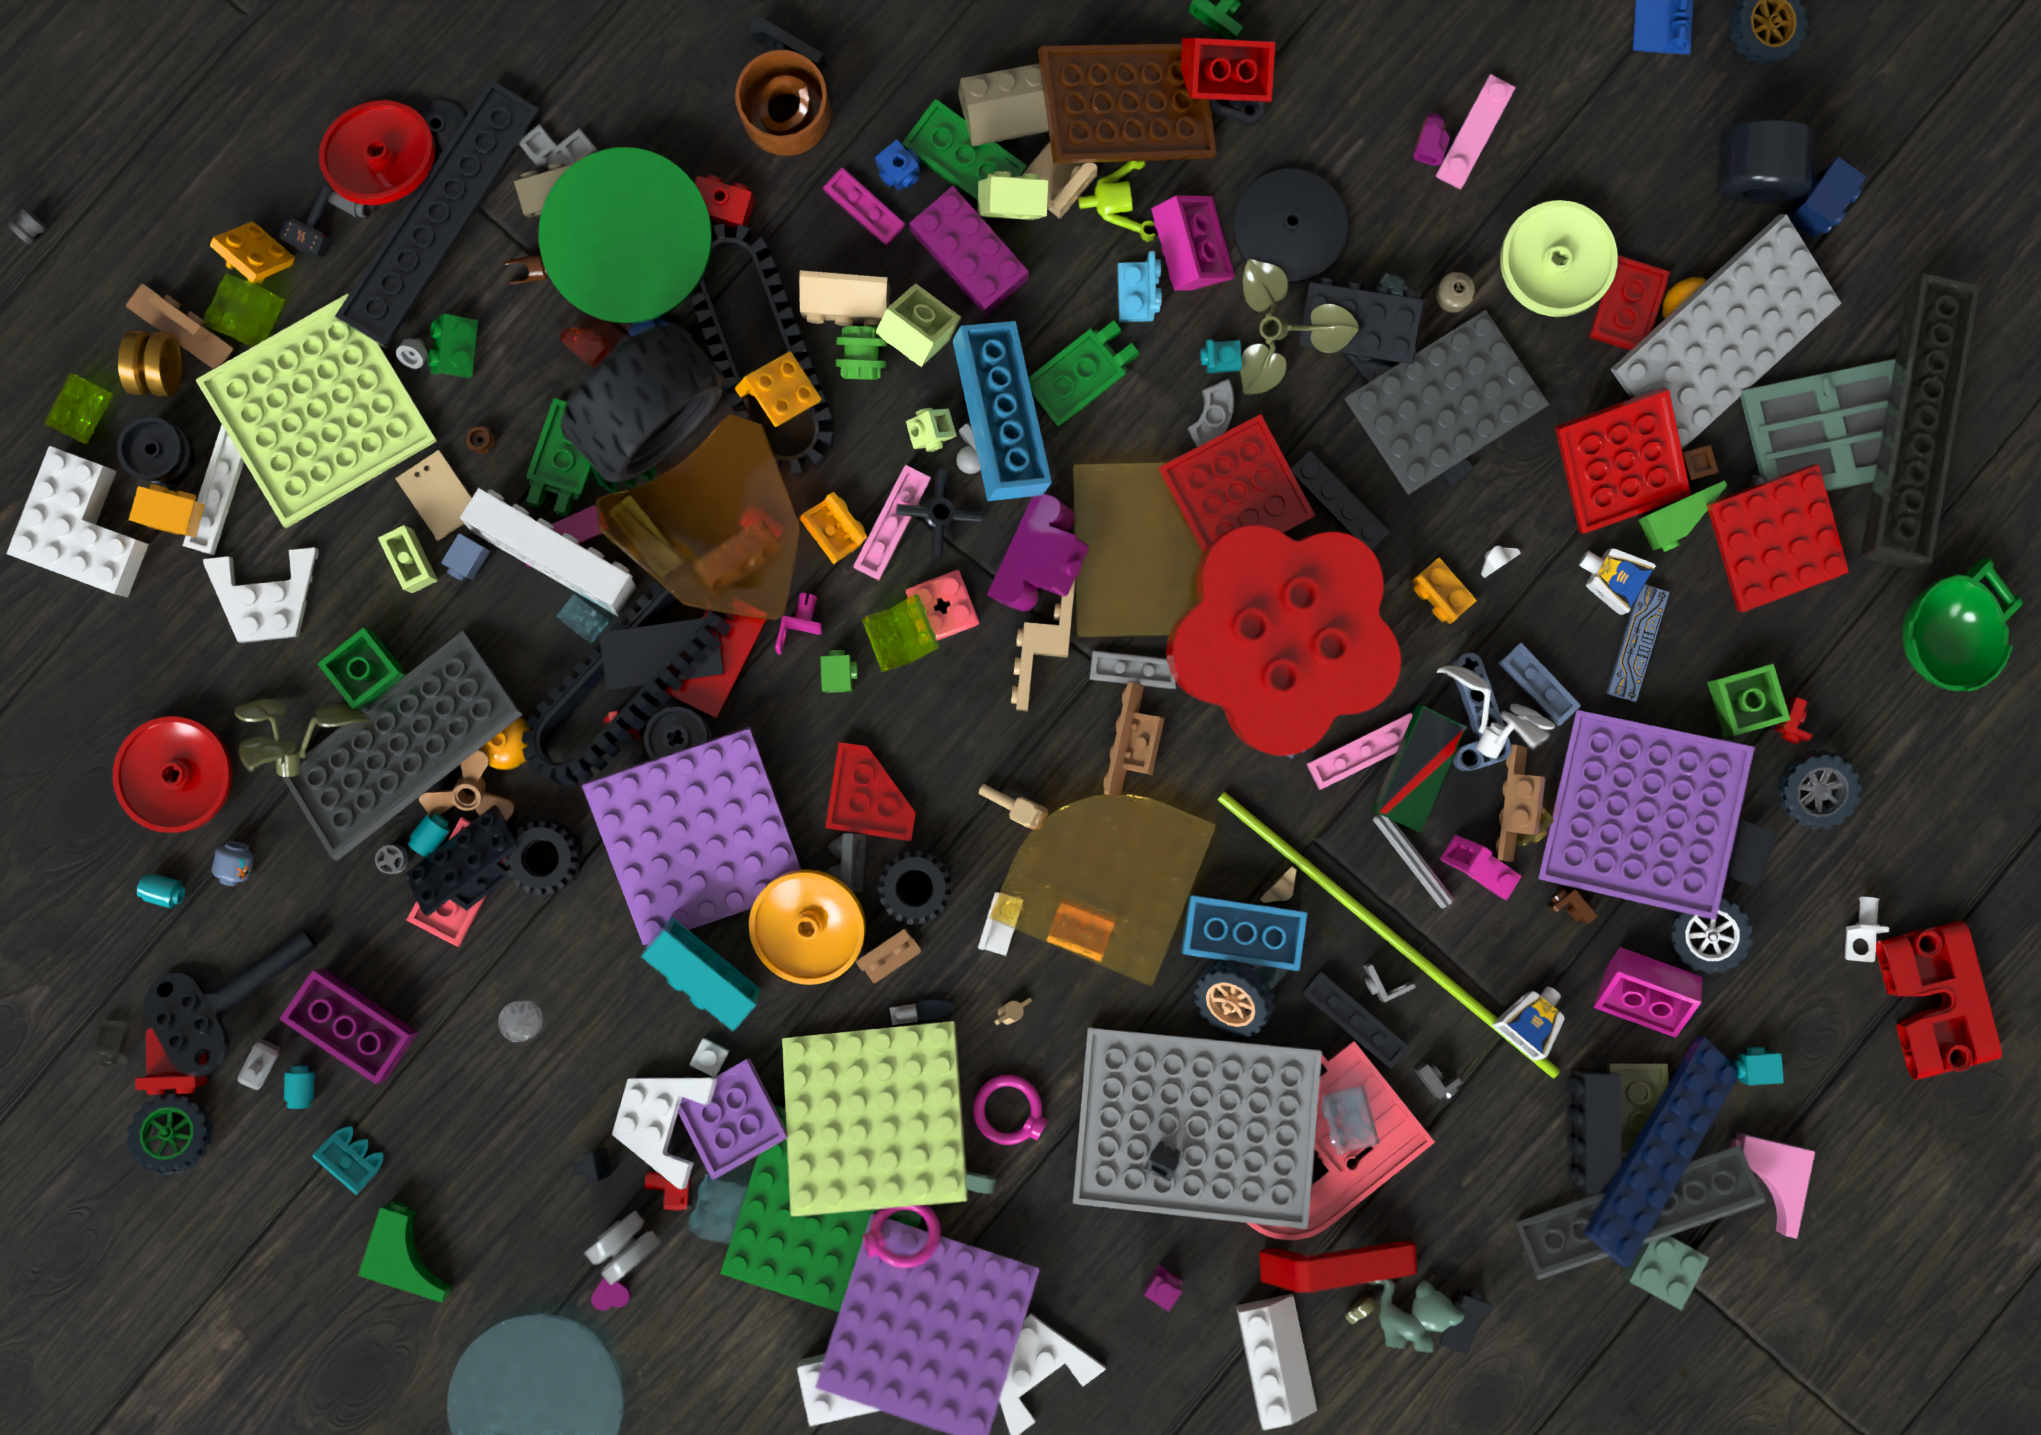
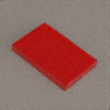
[1589,255,1670,351]

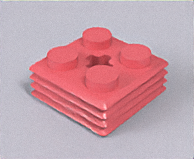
[906,570,979,644]

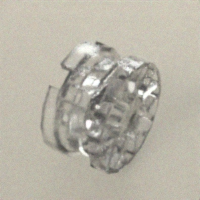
[498,1000,544,1042]

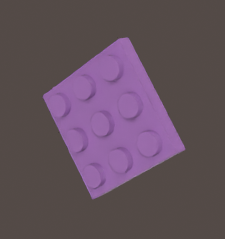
[678,1059,788,1180]

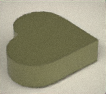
[1344,1292,1377,1324]

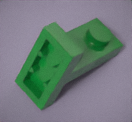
[1189,0,1244,40]

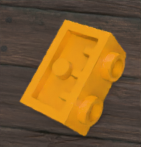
[1412,558,1477,624]

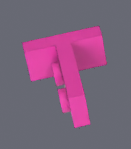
[1440,835,1522,901]

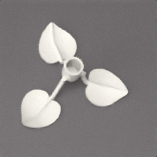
[1436,666,1555,758]

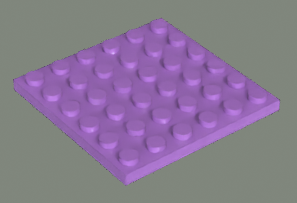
[1538,710,1754,920]
[582,726,802,945]
[815,1214,1040,1435]

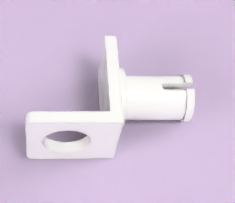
[1845,897,1889,963]

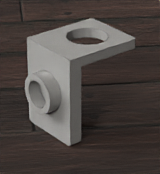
[1363,963,1416,1003]

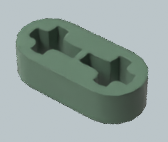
[966,1170,996,1194]

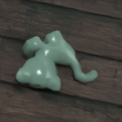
[1368,1279,1465,1352]

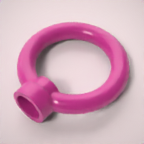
[973,1075,1049,1145]
[862,1205,941,1268]

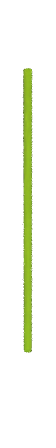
[1217,791,1560,1079]

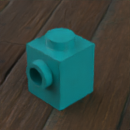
[1734,1047,1784,1085]

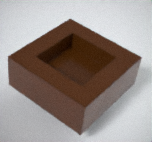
[1682,445,1719,482]

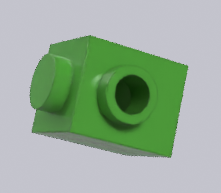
[820,650,858,693]

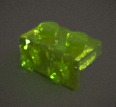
[44,373,113,444]

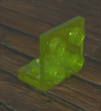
[203,274,285,348]
[862,594,939,673]

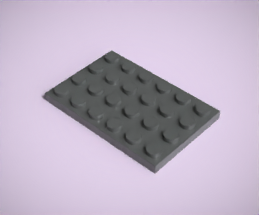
[1345,310,1549,495]

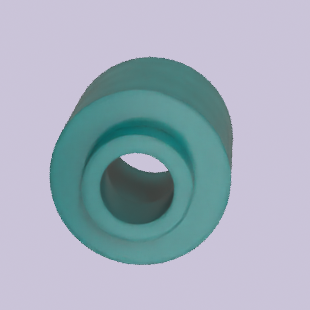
[408,813,451,857]
[137,873,185,909]
[284,1065,315,1109]

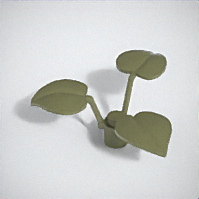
[1240,259,1359,394]
[235,699,370,777]

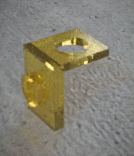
[1516,806,1555,846]

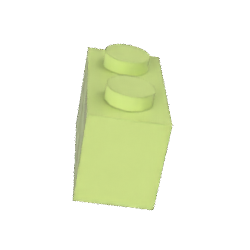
[378,525,438,593]

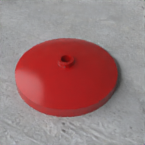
[319,101,435,205]
[113,717,233,833]

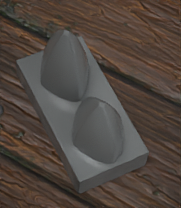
[824,833,866,892]

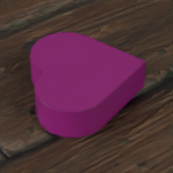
[591,1278,631,1311]

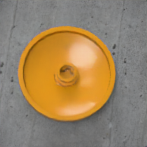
[749,869,866,985]

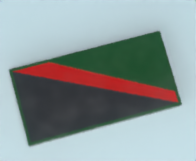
[1371,704,1467,833]

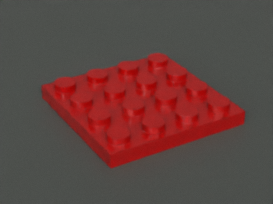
[1555,387,1691,534]
[1158,414,1315,553]
[1706,464,1849,613]

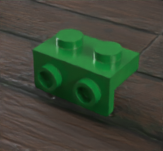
[427,314,478,378]

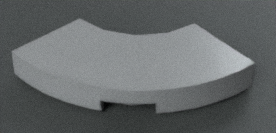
[1188,379,1234,448]

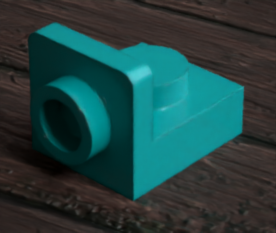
[1200,339,1242,373]

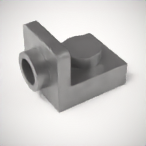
[1413,1062,1463,1099]

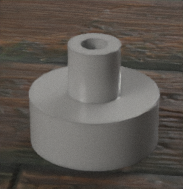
[396,338,428,369]

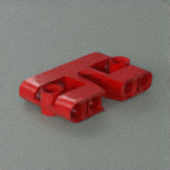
[1876,920,2002,1080]

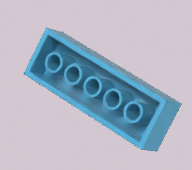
[953,321,1052,501]

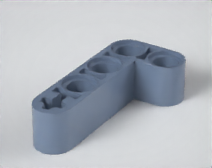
[1452,653,1511,771]

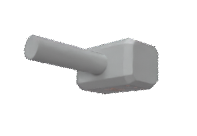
[238,1039,280,1090]

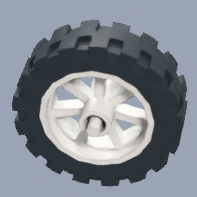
[1671,896,1753,974]

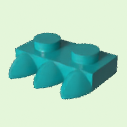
[313,1126,383,1195]

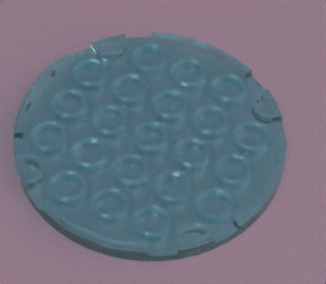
[447,1313,624,1435]

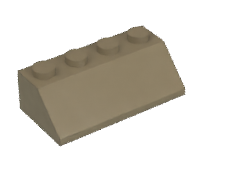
[958,63,1049,146]

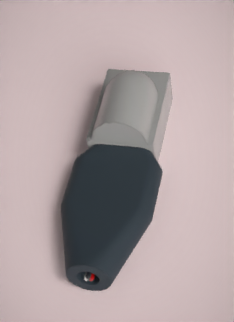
[890,998,955,1025]

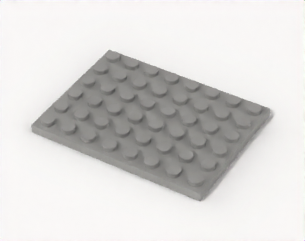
[1073,1027,1322,1229]

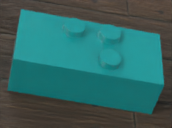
[641,916,761,1031]

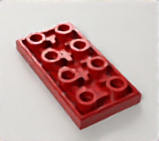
[666,598,769,719]

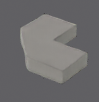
[519,124,598,168]

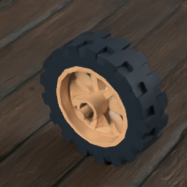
[1194,960,1275,1037]

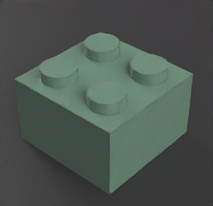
[1620,1235,1709,1310]

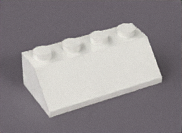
[1236,1294,1317,1430]

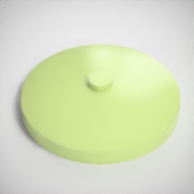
[1500,200,1618,317]

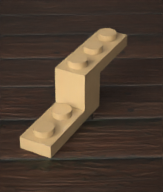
[1011,580,1075,711]

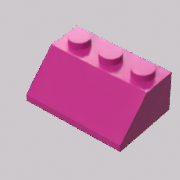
[1151,196,1235,291]
[1594,947,1702,1038]

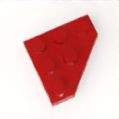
[825,742,916,841]

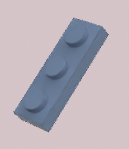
[1498,643,1581,726]

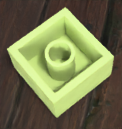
[977,172,1048,220]
[875,283,961,367]

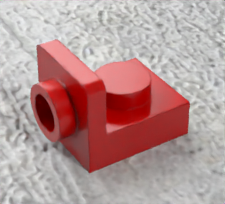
[1774,697,1812,744]

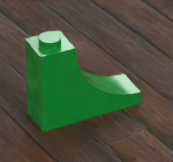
[358,1201,453,1302]

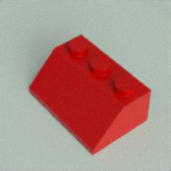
[1181,38,1275,102]

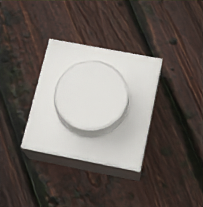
[689,1038,730,1078]

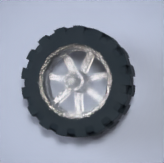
[1777,750,1862,830]

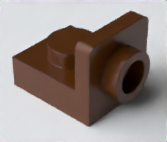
[1547,888,1598,924]

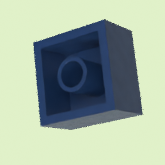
[1788,157,1867,239]

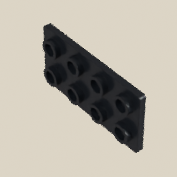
[405,805,519,916]

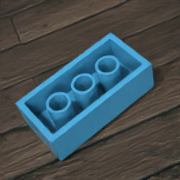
[1181,895,1307,971]

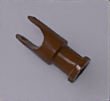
[503,254,549,284]

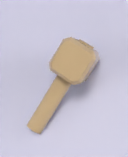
[979,784,1049,830]

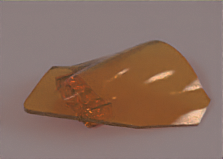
[596,414,800,620]

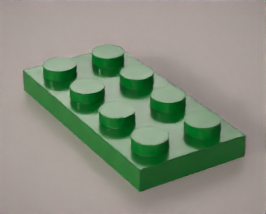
[902,99,1027,203]

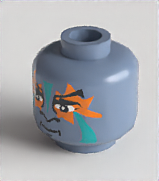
[211,841,254,886]

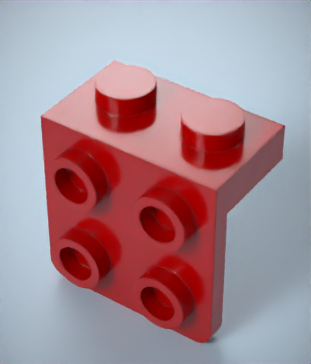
[135,1028,207,1095]

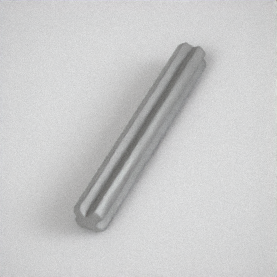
[1373,814,1454,908]

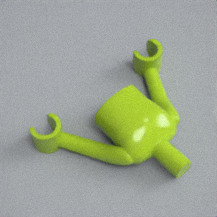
[1078,161,1156,241]

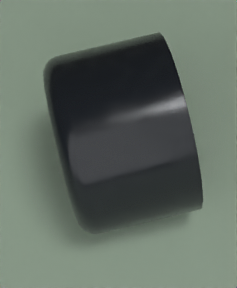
[1718,120,1816,204]

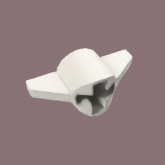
[1481,546,1521,578]

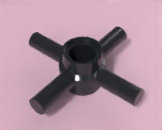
[896,470,983,557]

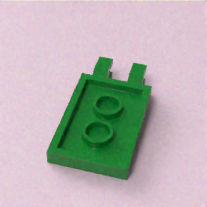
[1028,321,1139,428]
[526,398,592,517]

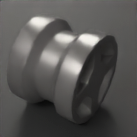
[7,208,47,245]
[375,845,410,874]

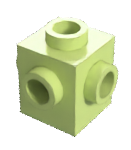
[906,408,956,452]

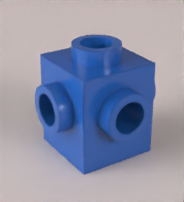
[875,139,920,191]

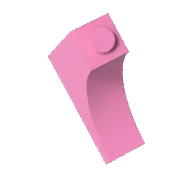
[1730,1132,1815,1238]

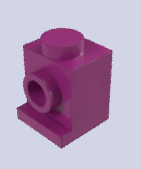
[1142,1264,1183,1312]

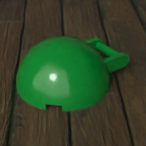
[1901,557,2023,691]

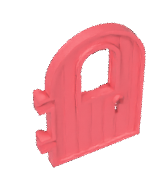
[1247,1040,1435,1240]

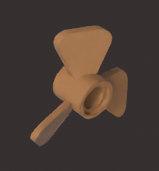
[419,749,515,821]

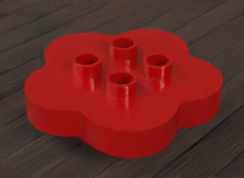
[1166,525,1401,756]

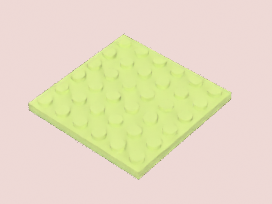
[196,294,437,528]
[782,1021,968,1216]

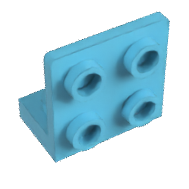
[1118,251,1162,322]

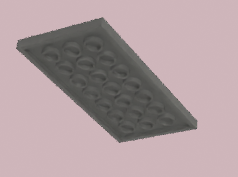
[282,631,523,861]

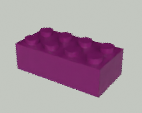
[910,186,1029,316]
[280,968,419,1085]

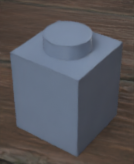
[441,534,490,581]

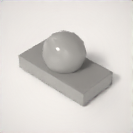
[956,423,981,474]

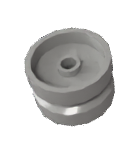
[584,1210,661,1285]

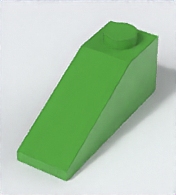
[1639,480,1727,552]

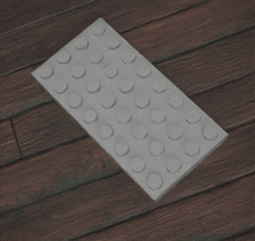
[1611,214,1841,449]

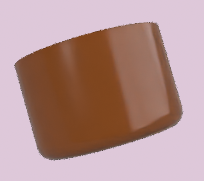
[735,50,831,156]

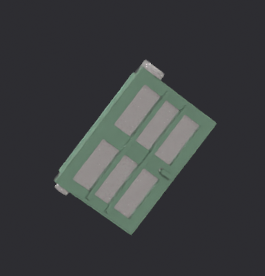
[1740,358,1932,491]

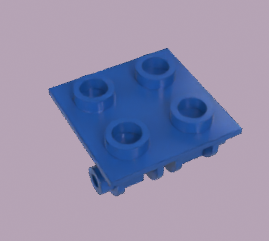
[1633,0,1693,54]

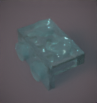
[1322,1085,1380,1155]
[689,1174,747,1244]

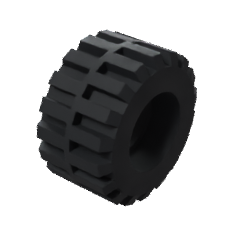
[504,821,584,895]
[878,851,952,924]

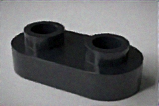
[1209,99,1265,125]

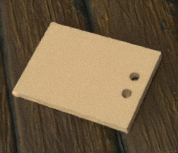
[395,450,472,541]

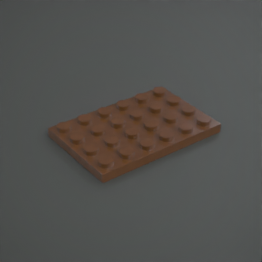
[1038,44,1217,164]

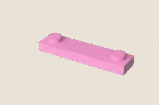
[1436,74,1516,190]
[853,465,931,581]
[1307,713,1412,790]

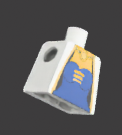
[1579,548,1656,615]
[1492,987,1564,1061]

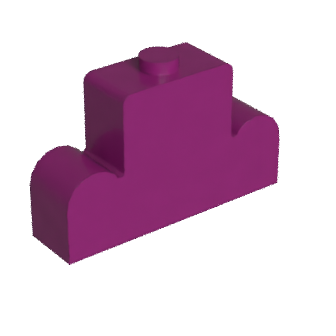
[987,494,1089,612]

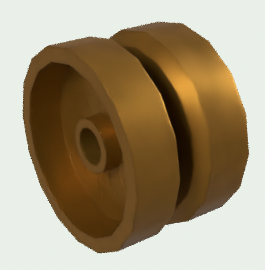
[118,331,183,397]

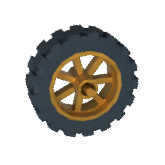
[1728,0,1808,65]

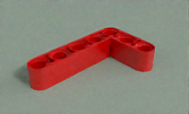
[1259,1241,1418,1292]

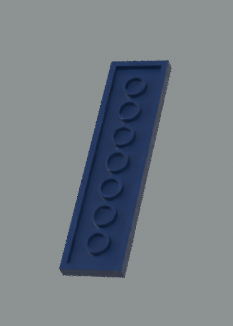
[1583,1036,1737,1268]

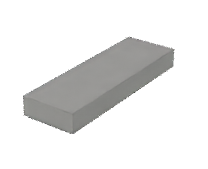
[1089,651,1176,689]

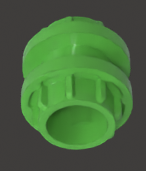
[836,326,887,380]

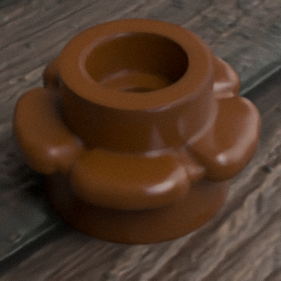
[466,426,495,454]

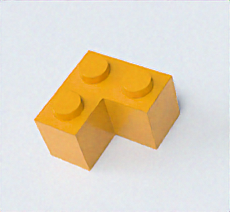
[129,484,205,538]

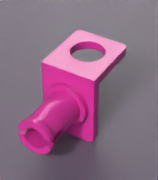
[775,593,822,654]

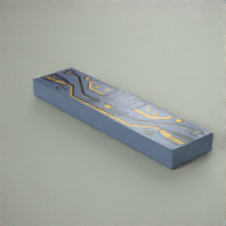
[1606,585,1669,702]

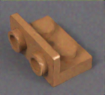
[856,928,921,983]

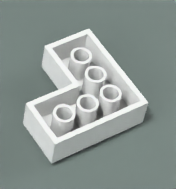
[6,446,149,597]

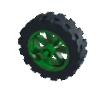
[126,1094,212,1175]

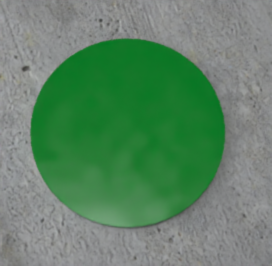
[539,147,712,323]

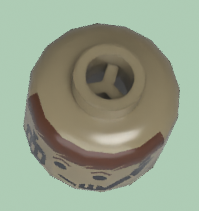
[1435,272,1476,312]

